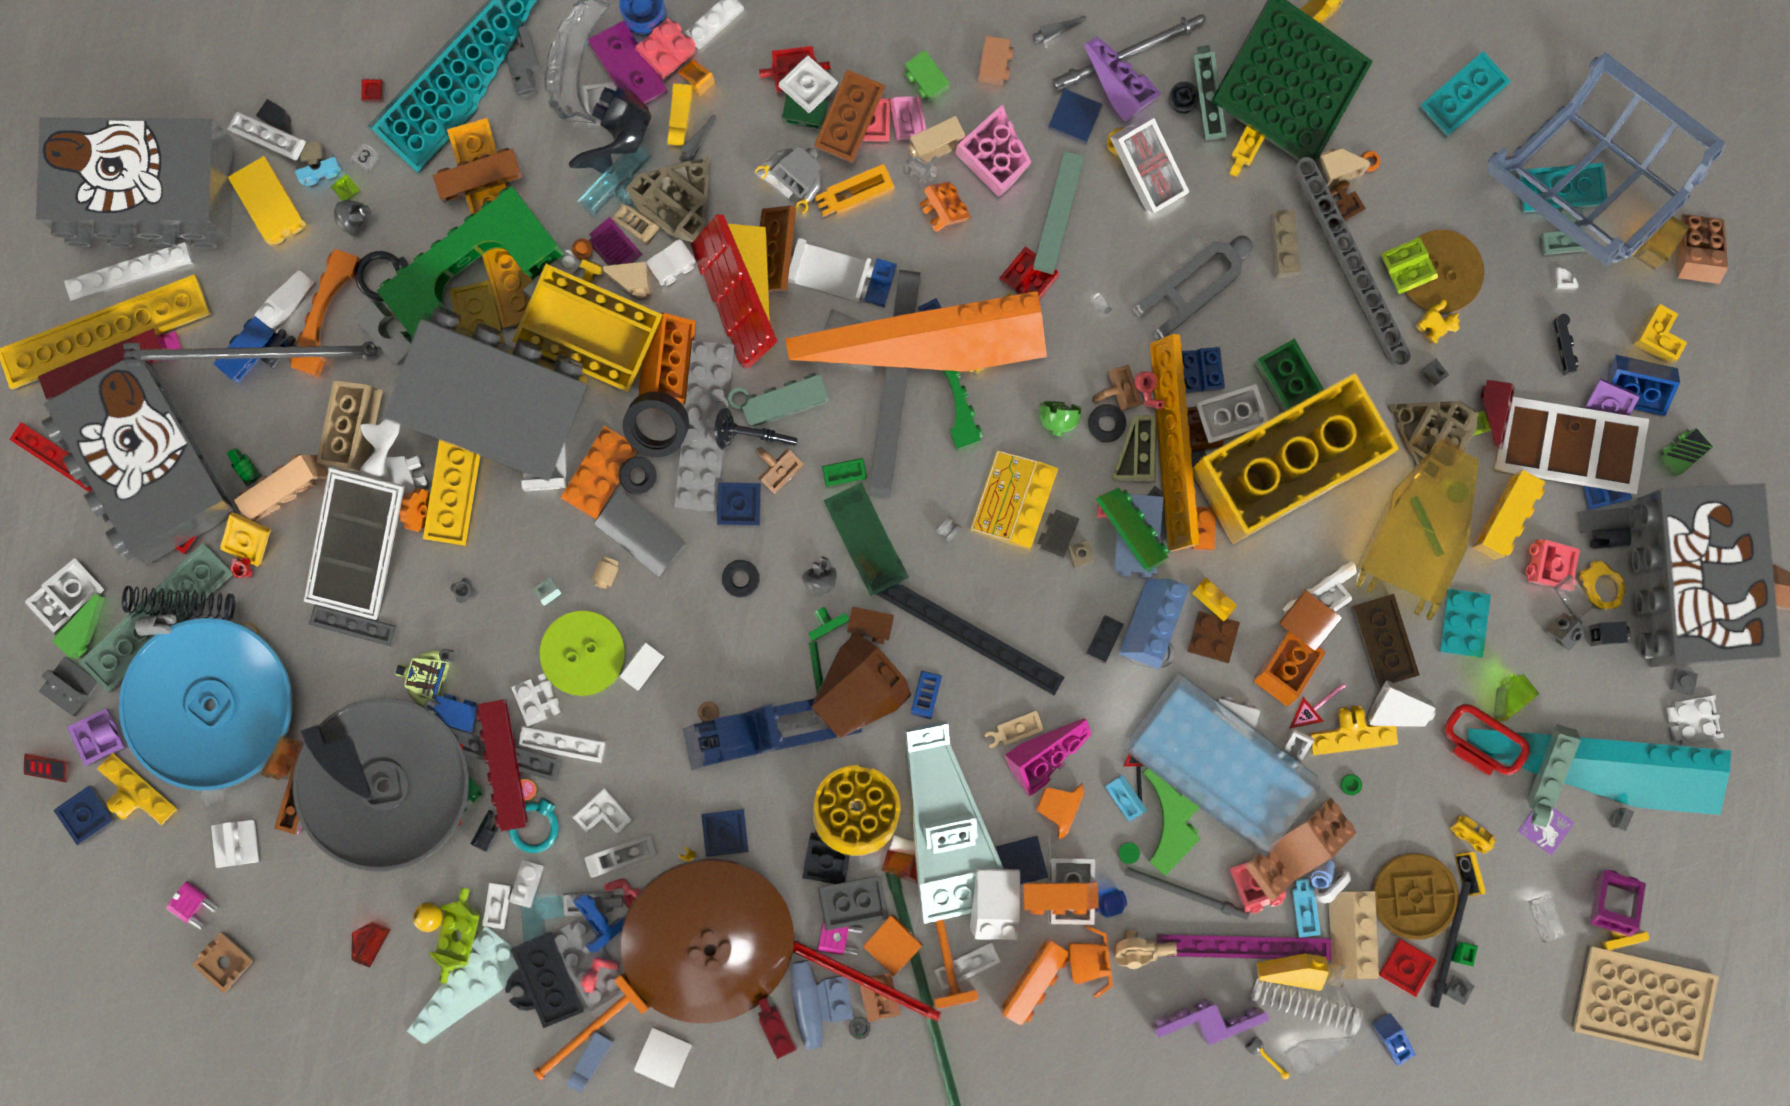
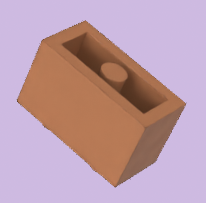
[978,36,1014,86]

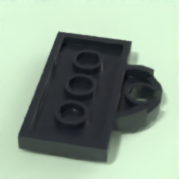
[505,931,584,1028]

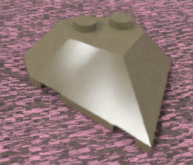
[626,156,710,242]
[1388,401,1477,485]

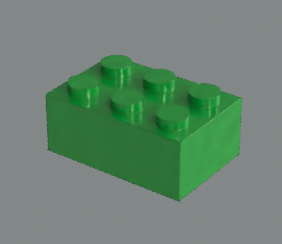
[1255,338,1324,413]

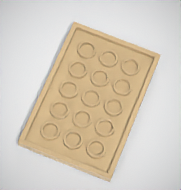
[1573,946,1719,1061]

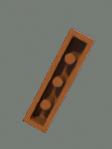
[432,148,524,203]
[274,745,304,834]

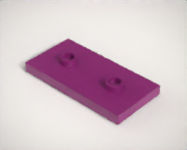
[587,21,667,104]

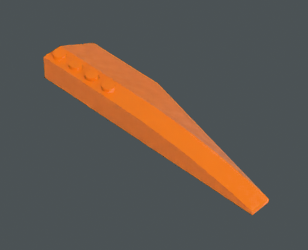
[785,291,1047,372]

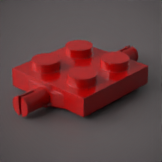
[759,46,831,94]

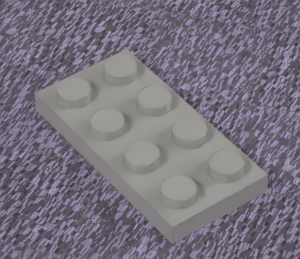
[553,915,622,1011]

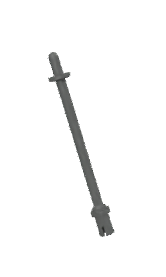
[1052,14,1206,92]

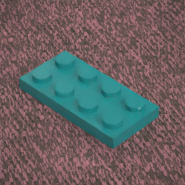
[1419,51,1511,137]
[1518,162,1608,213]

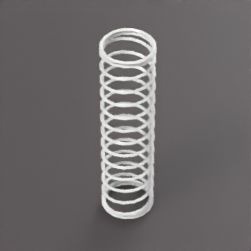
[1251,977,1363,1035]

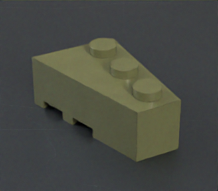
[1111,415,1157,482]

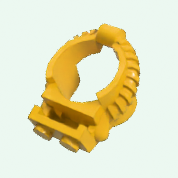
[1578,560,1626,610]

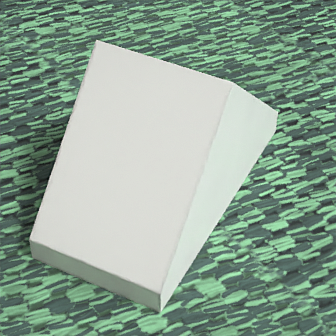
[1282,730,1314,763]

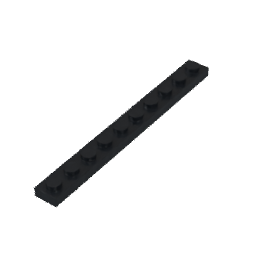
[869,572,1065,696]

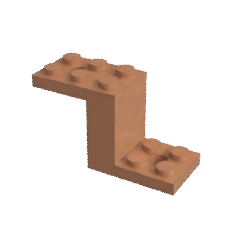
[1245,798,1357,901]

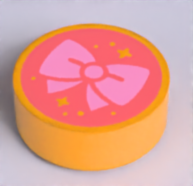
[521,779,537,801]

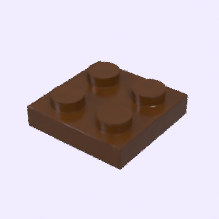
[1187,611,1240,664]

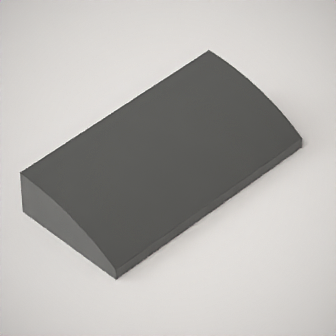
[594,490,686,578]

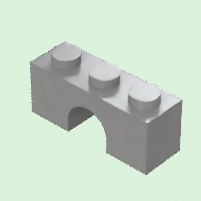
[355,300,413,364]

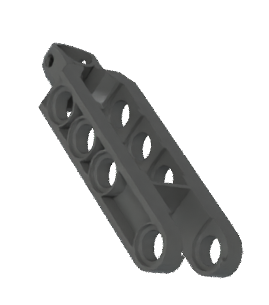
[1132,235,1253,340]

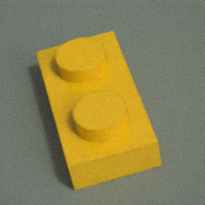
[1192,577,1238,621]

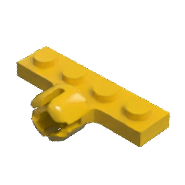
[1310,705,1398,755]
[97,753,177,826]

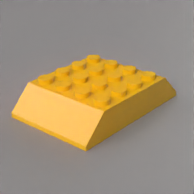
[512,264,663,393]

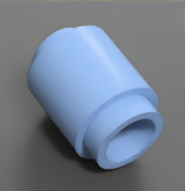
[1310,859,1335,889]

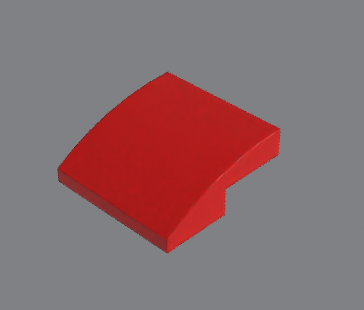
[999,246,1060,300]

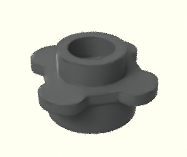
[450,578,476,603]

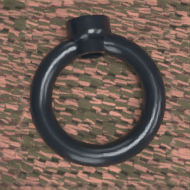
[355,251,409,301]

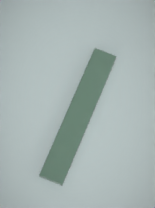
[1033,151,1085,274]

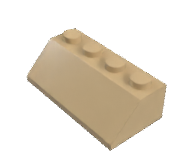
[316,380,383,472]
[1328,890,1379,979]

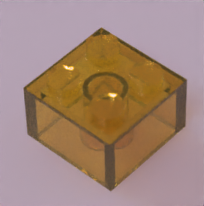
[1634,216,1689,270]

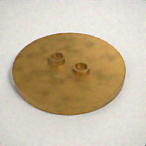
[1405,230,1484,314]
[1372,853,1459,940]

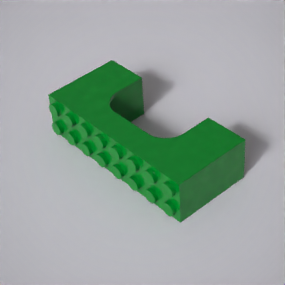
[376,186,565,338]

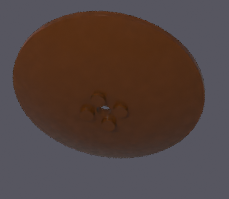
[620,859,794,1024]

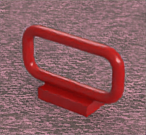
[1445,704,1530,777]

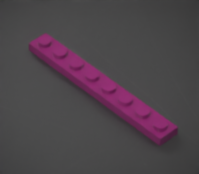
[1157,934,1331,960]

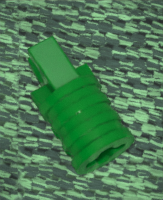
[227,448,262,486]

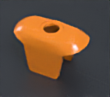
[1036,783,1085,840]

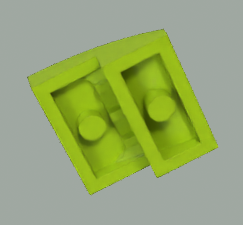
[1380,237,1438,295]

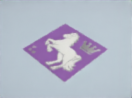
[1518,808,1574,856]

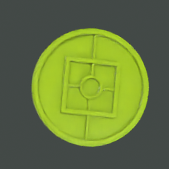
[540,611,625,696]

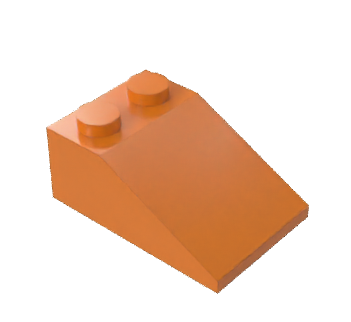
[1253,631,1326,707]

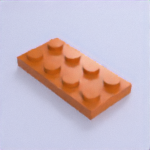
[560,426,639,520]

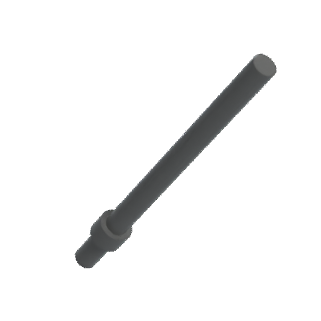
[1125,867,1249,920]

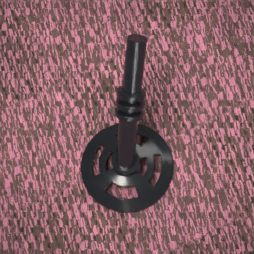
[715,408,797,450]

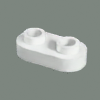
[1314,867,1351,903]

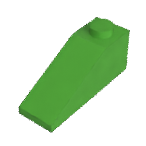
[52,593,105,659]

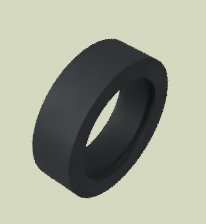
[623,392,689,457]

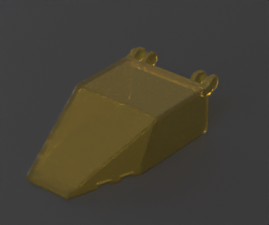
[1355,441,1479,620]

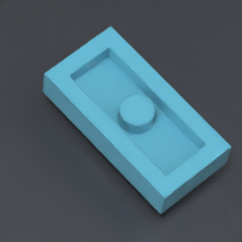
[1105,775,1147,822]

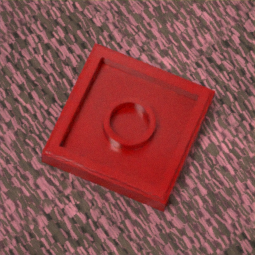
[1379,937,1437,997]

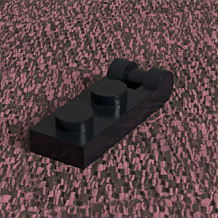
[1552,314,1579,376]

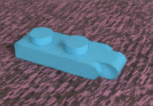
[1292,877,1321,938]

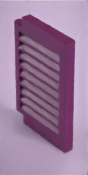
[589,217,643,266]

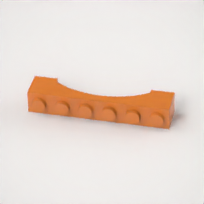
[290,248,361,378]

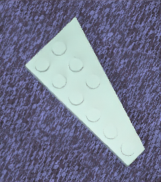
[407,926,518,1044]

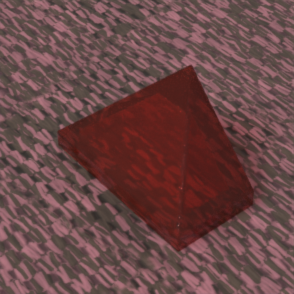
[351,922,391,968]

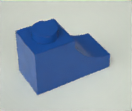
[1372,1013,1416,1066]

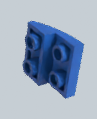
[1182,347,1225,394]

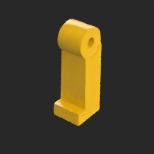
[668,83,694,146]

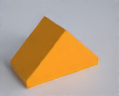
[678,59,715,97]

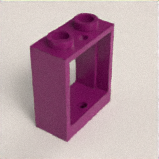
[1590,870,1646,937]

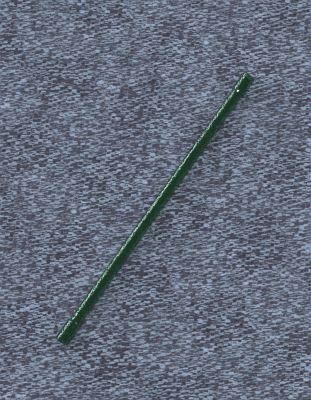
[885,869,961,1106]

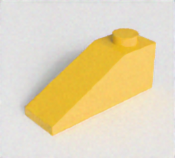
[1256,954,1329,991]

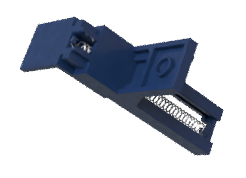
[683,698,862,770]

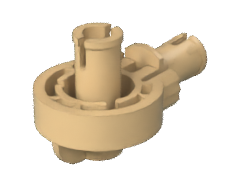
[1114,930,1177,969]

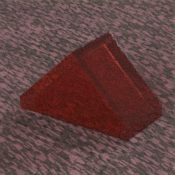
[881,850,918,885]

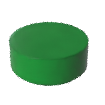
[1340,774,1362,796]
[1118,842,1140,864]

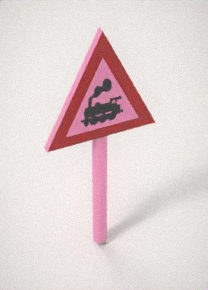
[1289,683,1346,729]

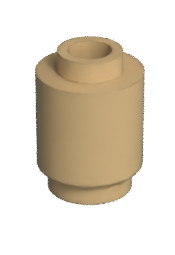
[591,556,619,589]

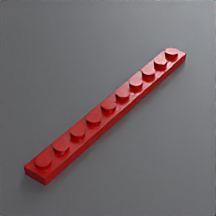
[9,422,198,554]

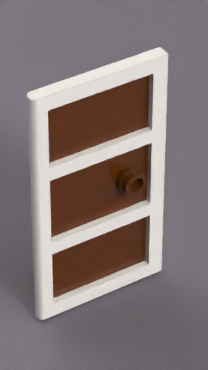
[1494,397,1649,494]

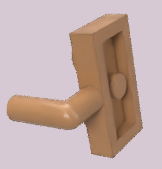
[1092,365,1142,411]
[756,447,803,494]

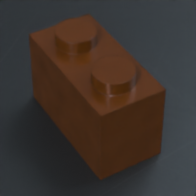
[847,606,894,644]

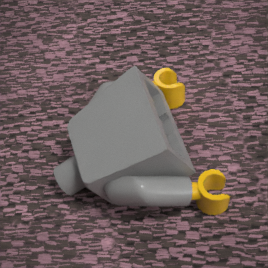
[755,147,821,213]

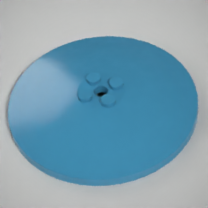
[119,618,293,791]

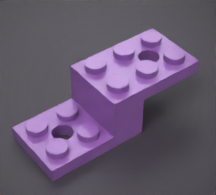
[1151,999,1270,1045]

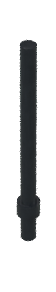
[1430,881,1472,1008]

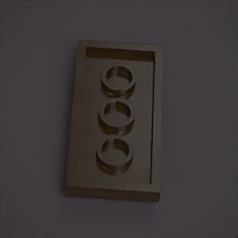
[1352,594,1420,688]

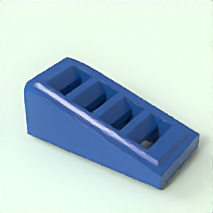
[911,671,942,719]

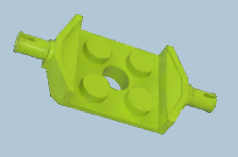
[429,887,479,984]

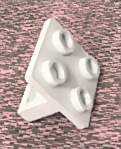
[211,820,259,868]

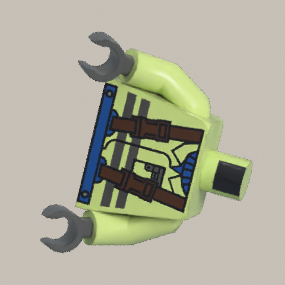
[395,649,454,714]

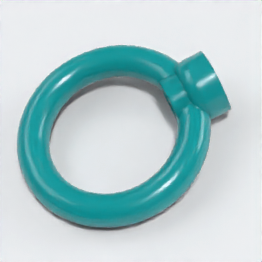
[508,797,559,853]

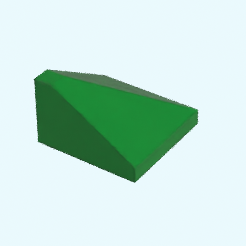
[1451,941,1478,967]

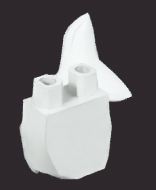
[360,419,429,503]

